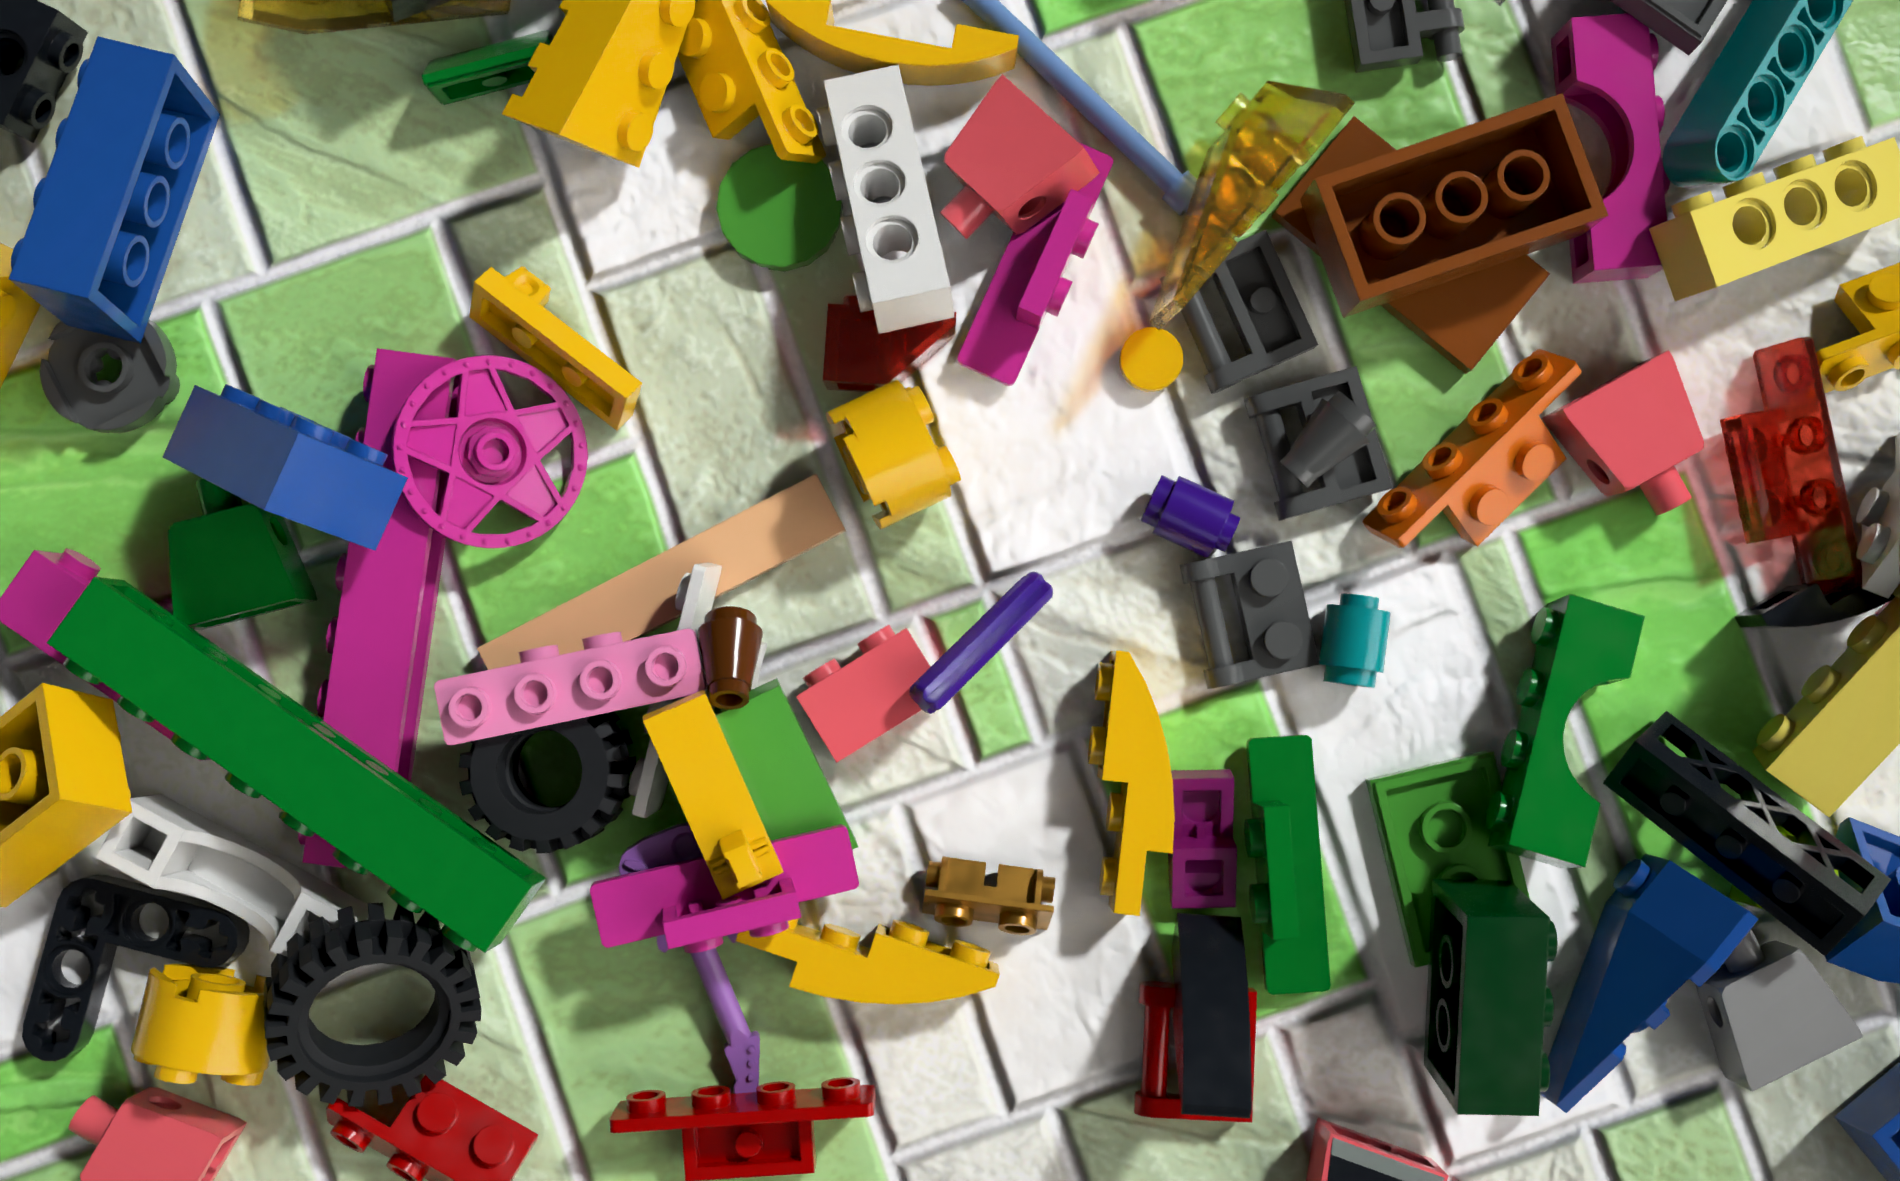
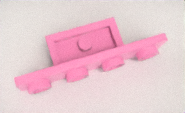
[434,628,707,745]

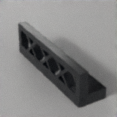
[1603,711,1891,956]

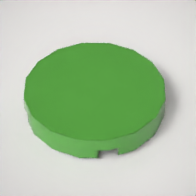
[716,144,843,272]

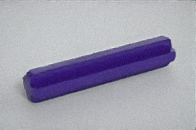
[909,571,1053,714]

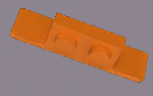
[1363,349,1582,548]

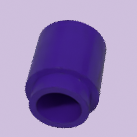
[1140,475,1241,558]

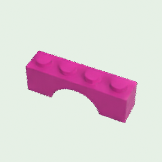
[1551,13,1670,284]

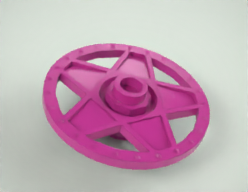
[391,355,588,548]

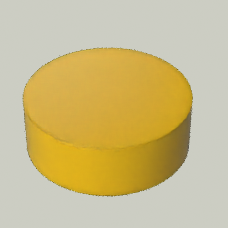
[1119,327,1183,392]

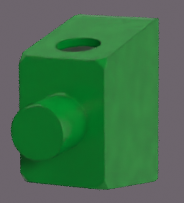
[168,479,317,630]

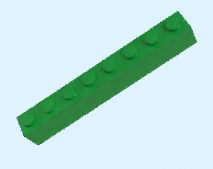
[47,577,546,953]

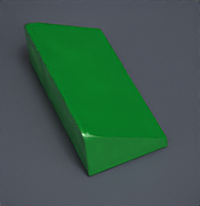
[422,30,553,105]

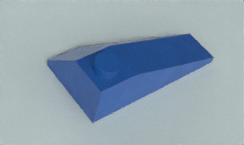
[1540,854,1759,1113]

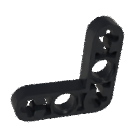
[22,875,250,1061]

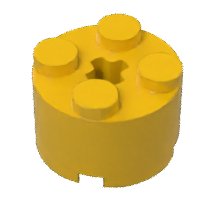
[826,380,961,529]
[131,964,270,1086]

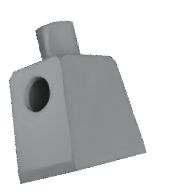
[1695,929,1863,1092]

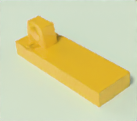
[469,266,642,431]
[642,689,784,900]

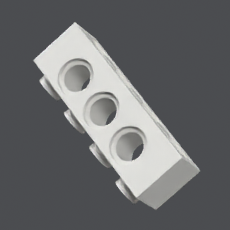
[817,64,954,334]

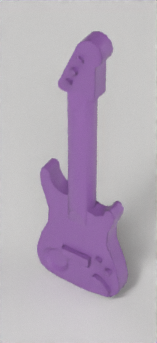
[618,822,760,1094]

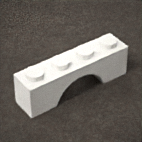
[95,794,368,978]

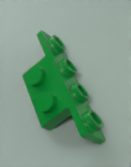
[1244,734,1331,995]

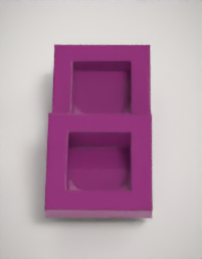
[1168,769,1237,909]

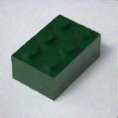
[1424,879,1558,1116]

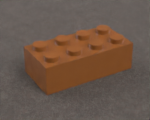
[1300,93,1609,318]

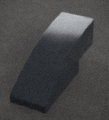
[1171,913,1252,1118]

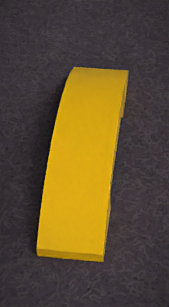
[766,0,1019,86]

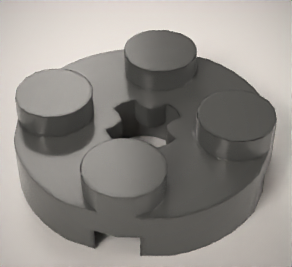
[40,320,180,433]

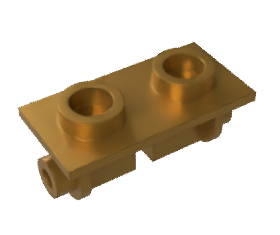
[922,856,1055,935]

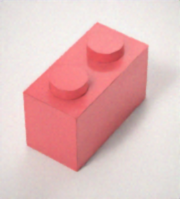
[796,625,931,763]

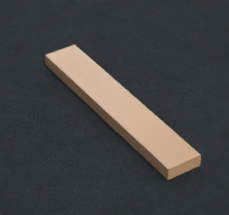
[477,474,846,670]

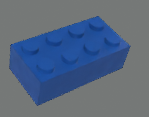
[9,36,220,343]

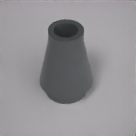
[1280,391,1376,488]

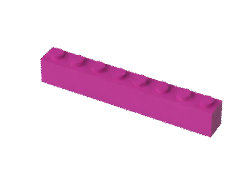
[298,348,460,869]

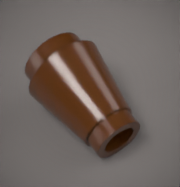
[697,606,763,710]

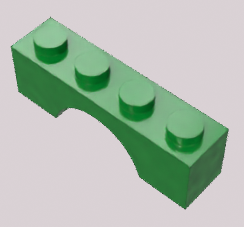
[1485,594,1645,868]

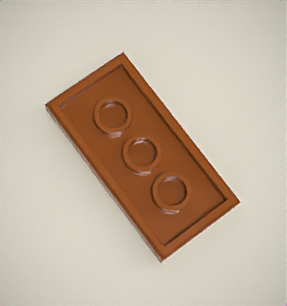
[1272,116,1550,374]

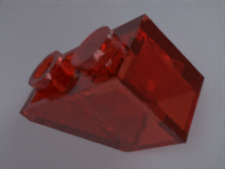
[823,295,957,393]

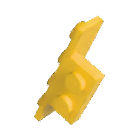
[678,0,826,164]
[1804,262,1900,398]

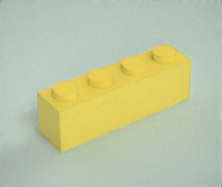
[1752,584,1900,817]

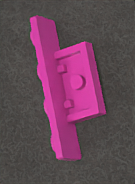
[957,142,1113,386]
[590,824,859,953]

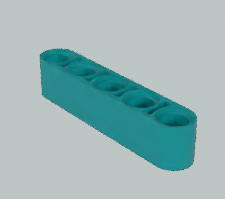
[1663,0,1853,188]

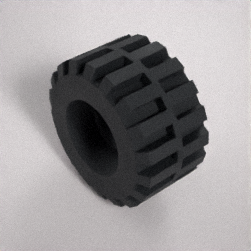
[459,712,636,853]

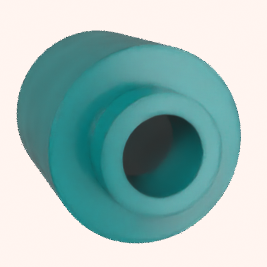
[1319,593,1391,688]

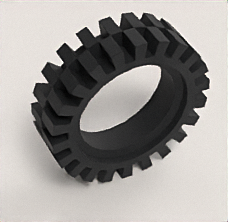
[263,902,482,1107]

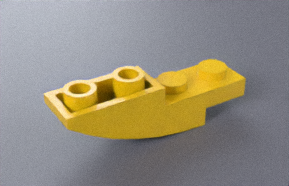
[1088,650,1175,916]
[735,918,1000,1004]

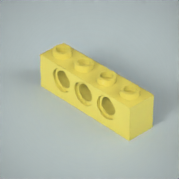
[1649,136,1900,301]

